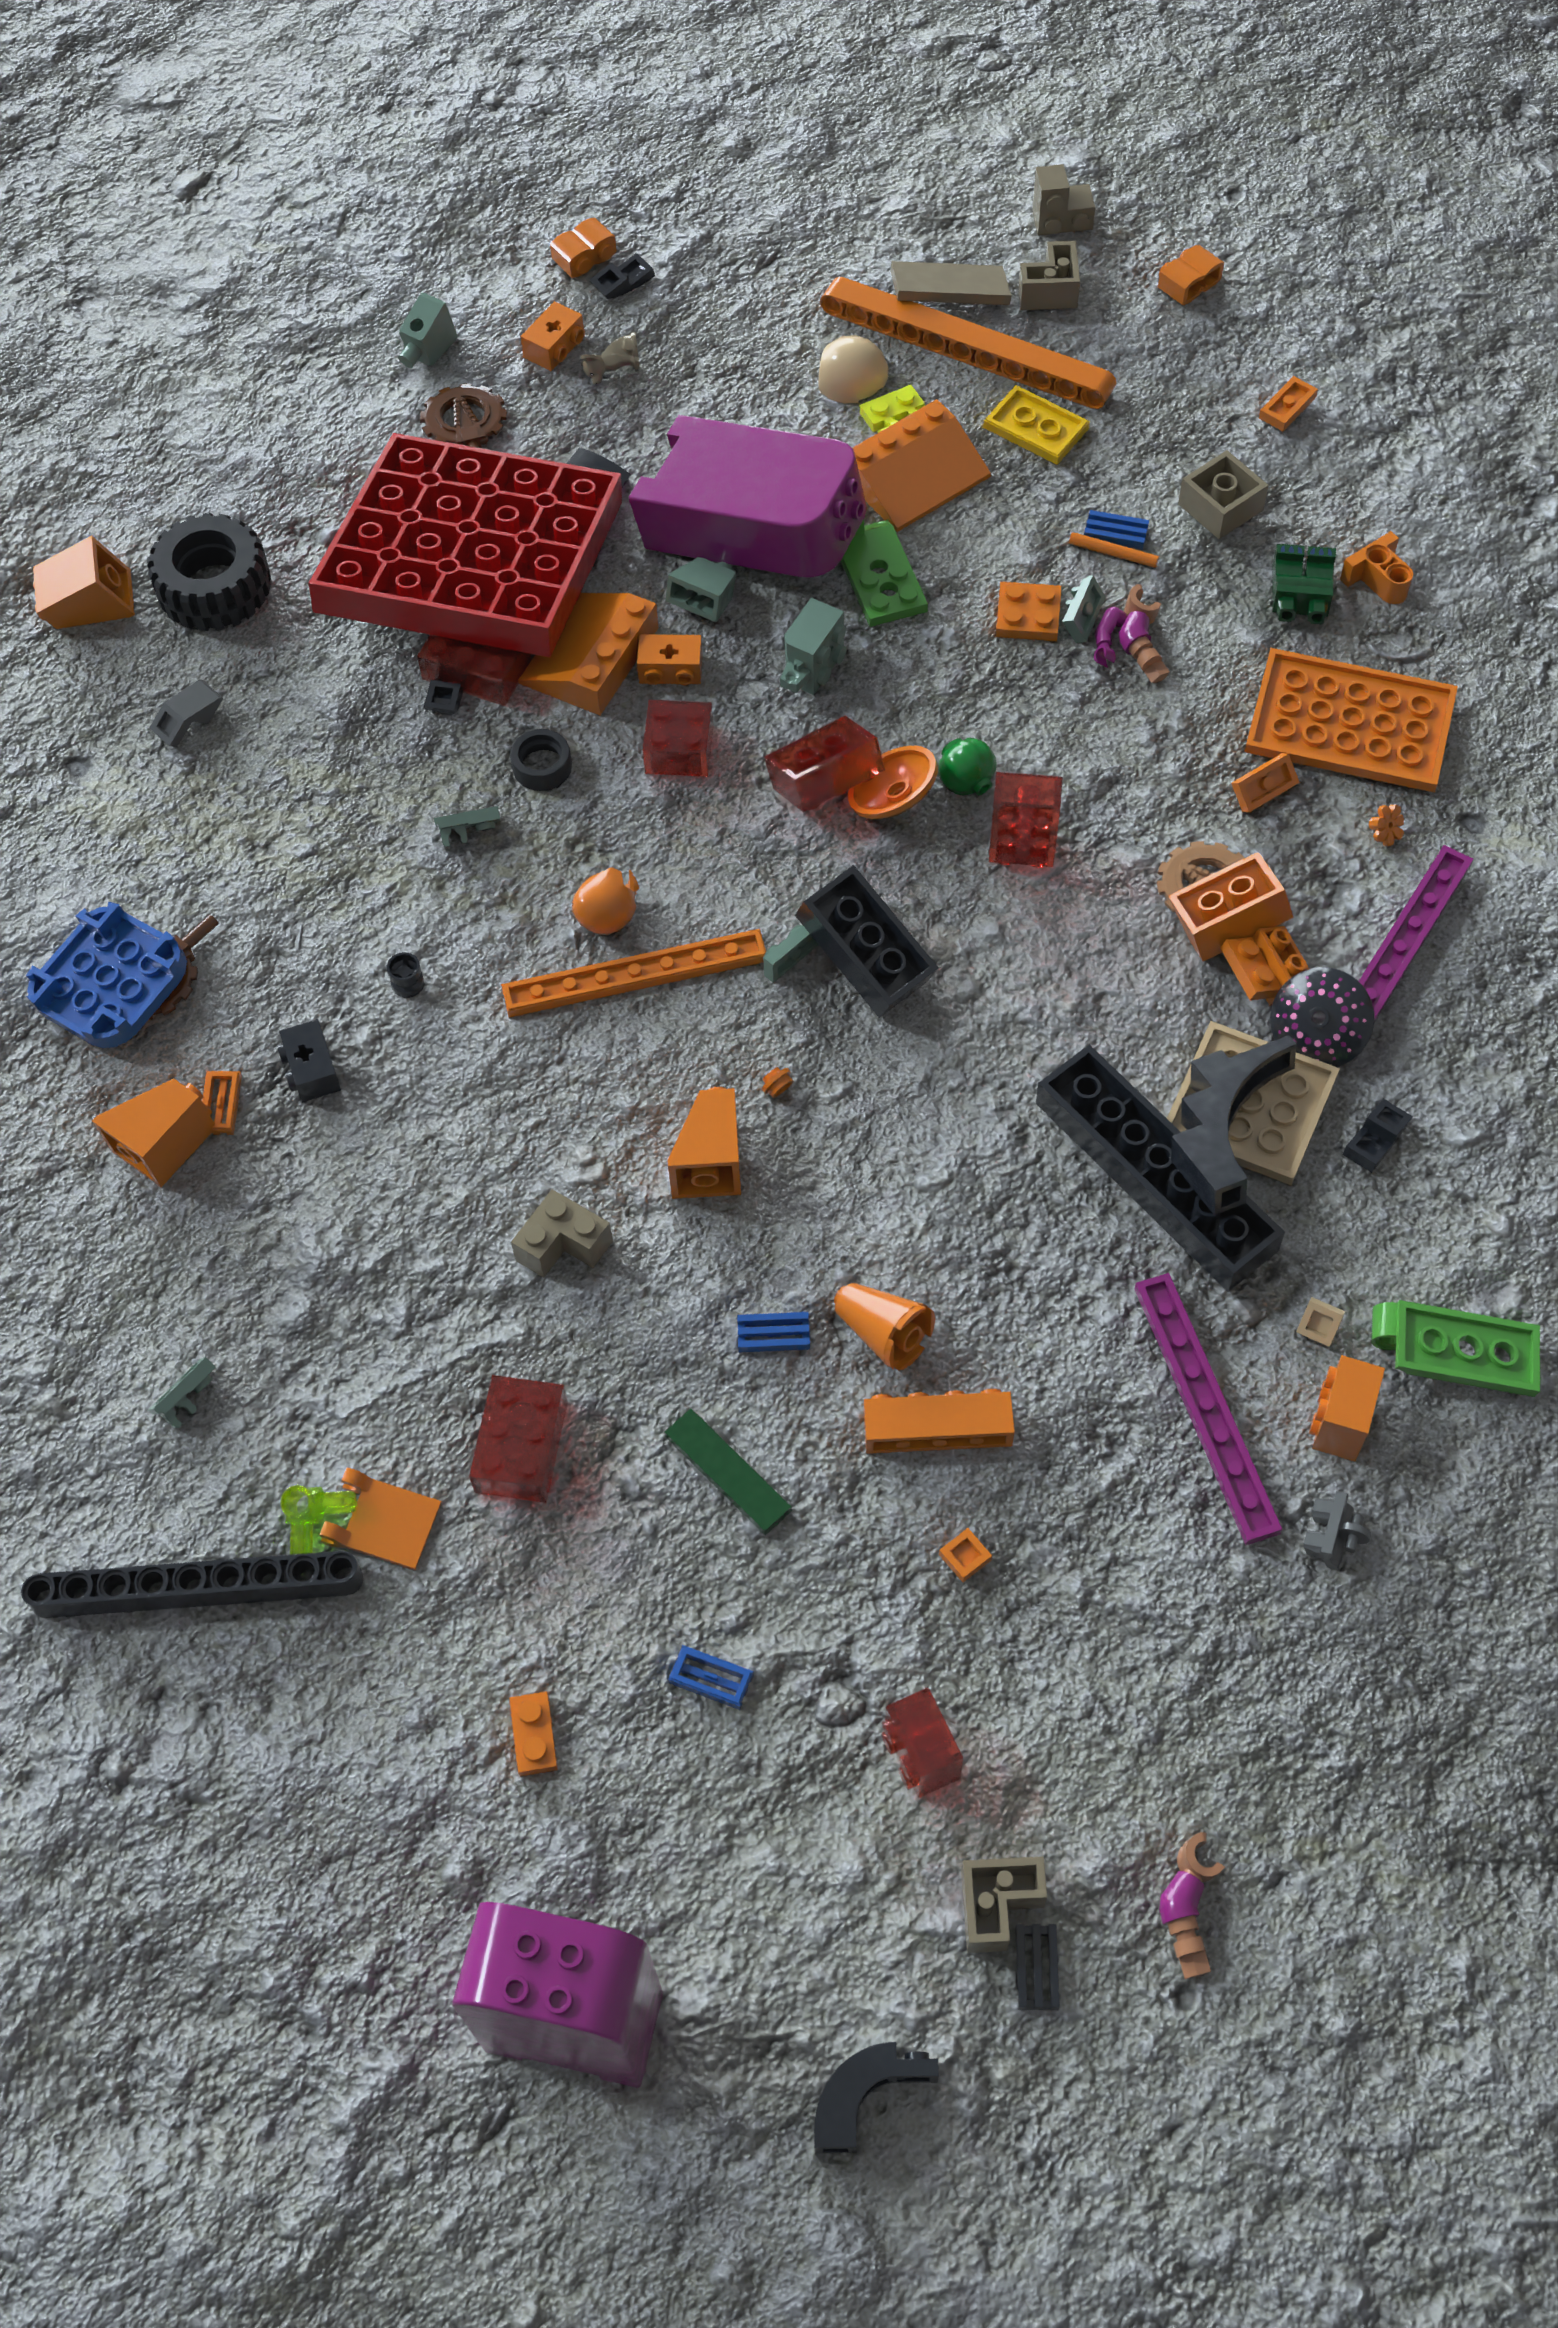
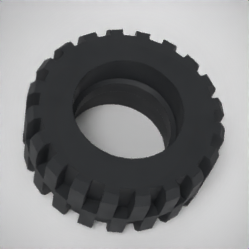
[147,513,271,631]

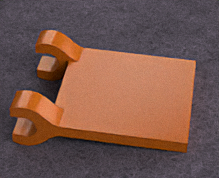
[319,1468,441,1570]

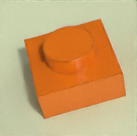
[939,1528,992,1582]

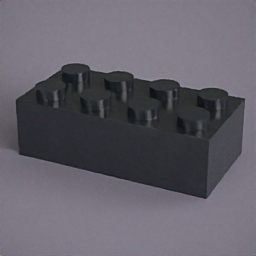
[795,865,939,1018]

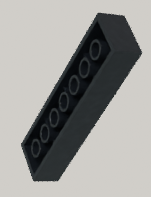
[1036,1044,1285,1292]

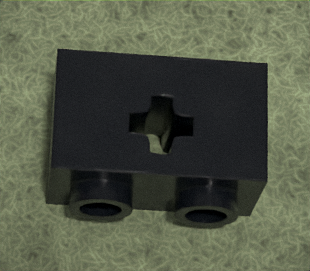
[277,1019,341,1103]

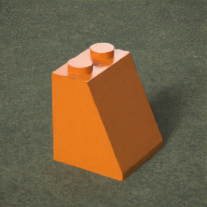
[33,536,135,629]
[92,1078,215,1187]
[668,1087,741,1199]

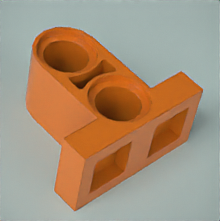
[1340,531,1413,604]

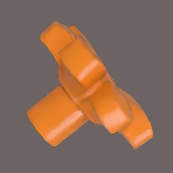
[1369,804,1404,846]

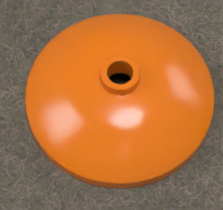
[848,746,938,819]

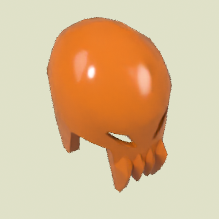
[572,867,639,935]

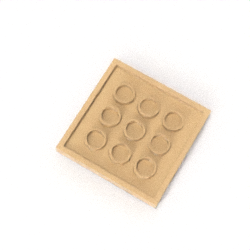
[1167,1021,1340,1185]

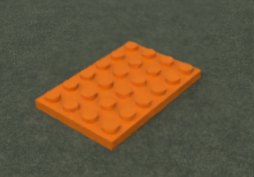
[1244,648,1458,793]

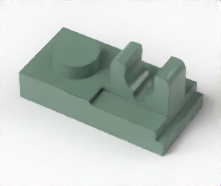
[1063,575,1106,643]
[434,806,501,848]
[148,1357,216,1428]

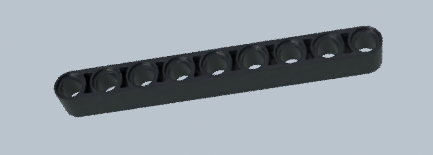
[21,1551,364,1618]

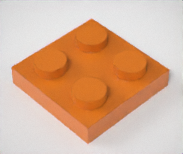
[996,581,1062,641]

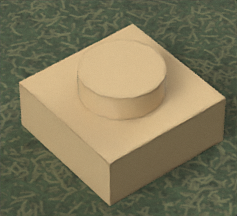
[1296,1297,1345,1347]

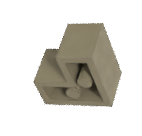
[1032,164,1095,236]
[1018,241,1080,310]
[511,1189,613,1278]
[961,1856,1047,1953]

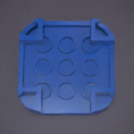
[26,902,187,1048]

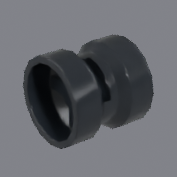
[386,952,424,998]

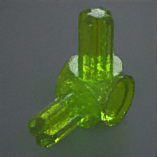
[280,1485,357,1555]

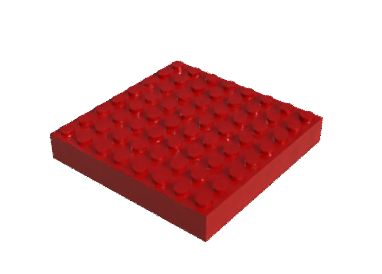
[308,433,622,657]

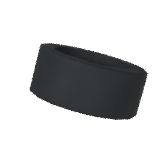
[510,729,572,791]

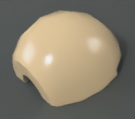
[818,335,888,404]

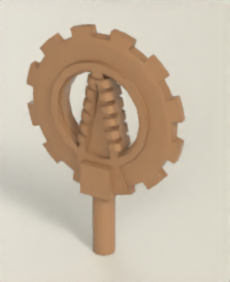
[1157,841,1284,927]

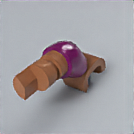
[1119,584,1170,683]
[1159,1832,1225,1979]

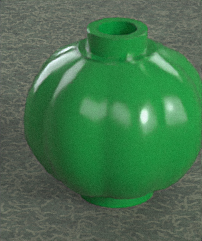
[938,738,997,796]

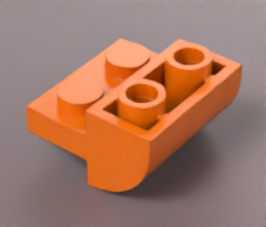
[1220,926,1310,1006]

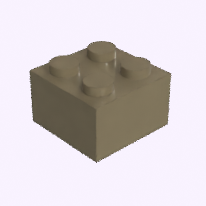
[1178,450,1269,539]

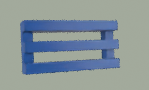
[1084,510,1149,550]
[737,1312,810,1353]
[668,1645,754,1710]

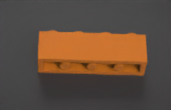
[864,1389,1014,1454]

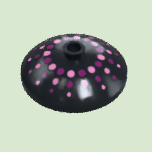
[1270,967,1375,1067]

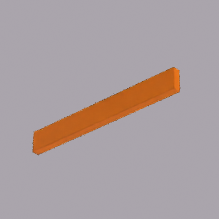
[501,929,766,1018]

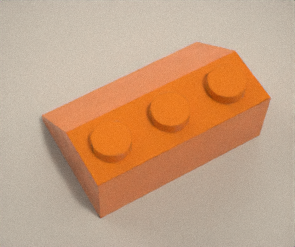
[1168,852,1294,962]

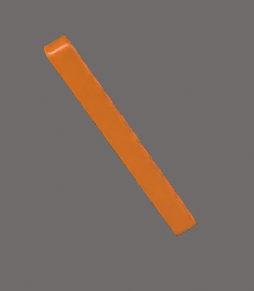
[820,277,1117,409]

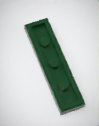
[664,1408,792,1535]

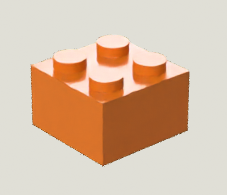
[1309,1355,1385,1462]

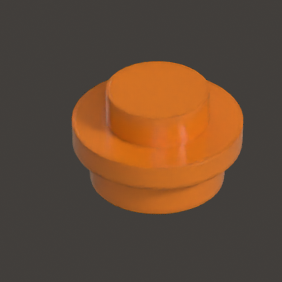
[761,1067,794,1098]

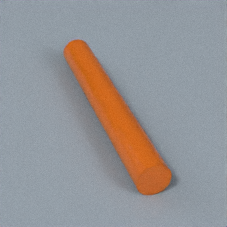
[1069,532,1159,568]

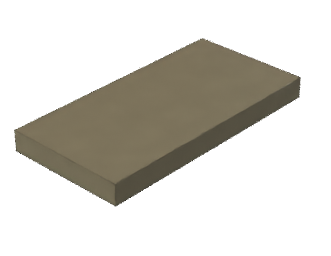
[890,261,1012,305]

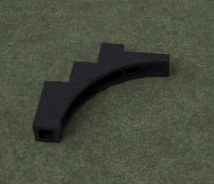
[1171,1035,1297,1216]

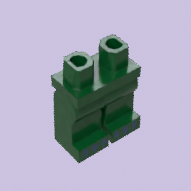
[1272,544,1336,625]

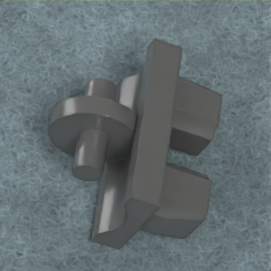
[1304,1491,1371,1570]

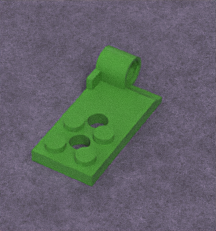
[841,519,928,627]
[1371,1300,1540,1397]

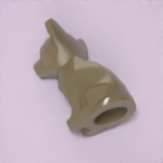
[581,332,639,385]

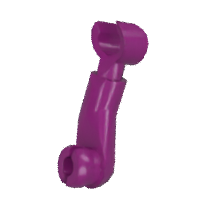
[1094,607,1127,668]

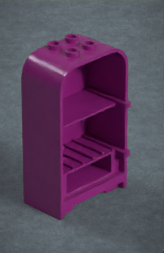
[629,415,867,577]
[452,1902,663,2088]

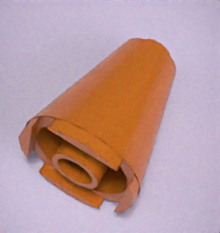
[834,1283,936,1371]

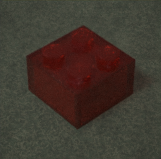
[643,700,714,777]
[881,1687,963,1799]

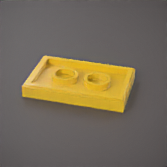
[983,385,1090,465]

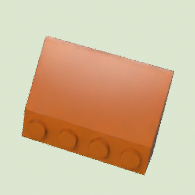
[852,399,991,532]
[518,593,659,716]

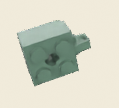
[780,598,846,695]

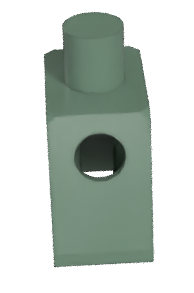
[398,292,458,368]
[665,557,736,622]

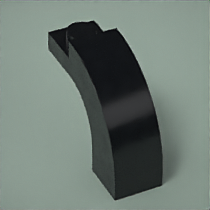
[814,2042,939,2154]

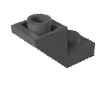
[149,680,223,747]

